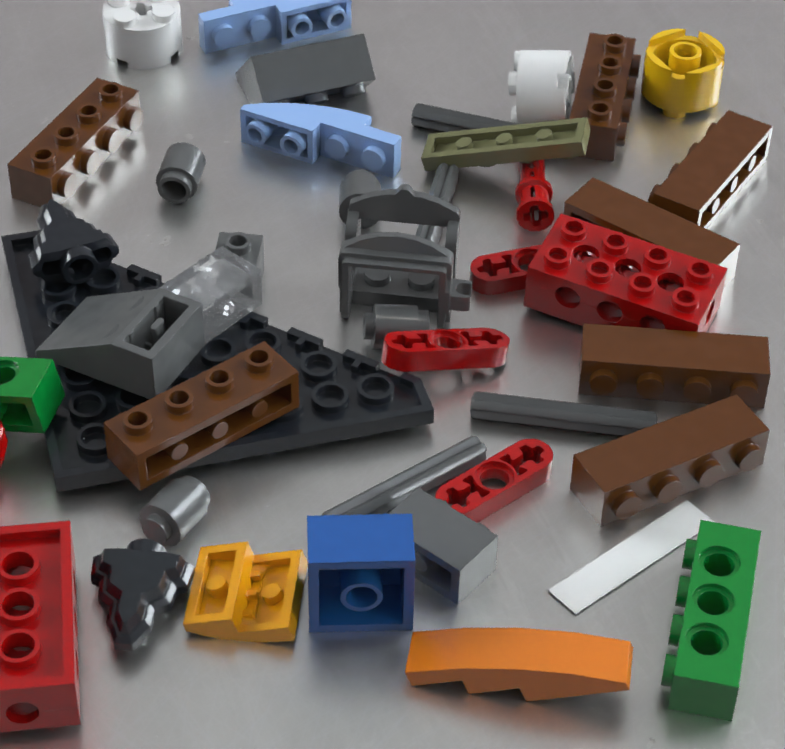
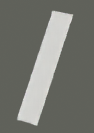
[548,500,715,615]

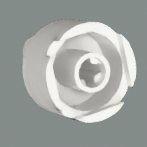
[102,0,183,70]
[508,50,575,124]

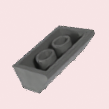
[235,33,376,105]

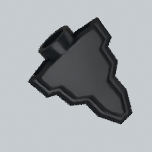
[28,199,119,284]
[91,539,195,651]

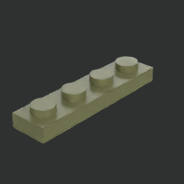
[421,117,591,171]

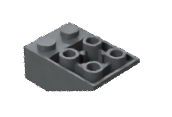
[35,288,205,399]

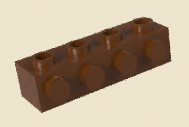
[569,33,641,162]
[7,78,143,207]
[104,341,299,491]

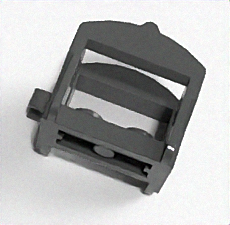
[338,184,472,328]

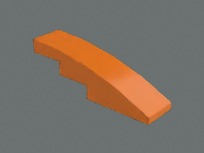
[405,628,633,702]

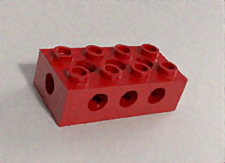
[523,213,728,332]
[0,520,81,733]

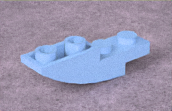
[198,0,351,54]
[240,103,401,178]

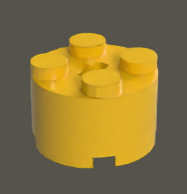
[641,29,725,119]

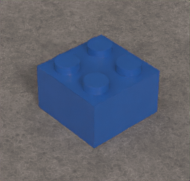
[307,514,416,633]

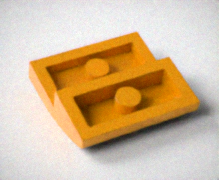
[183,541,308,642]

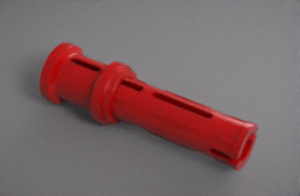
[515,160,555,232]

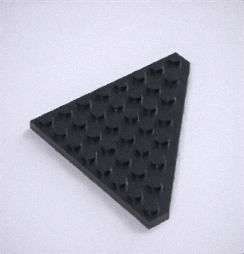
[1,230,434,492]

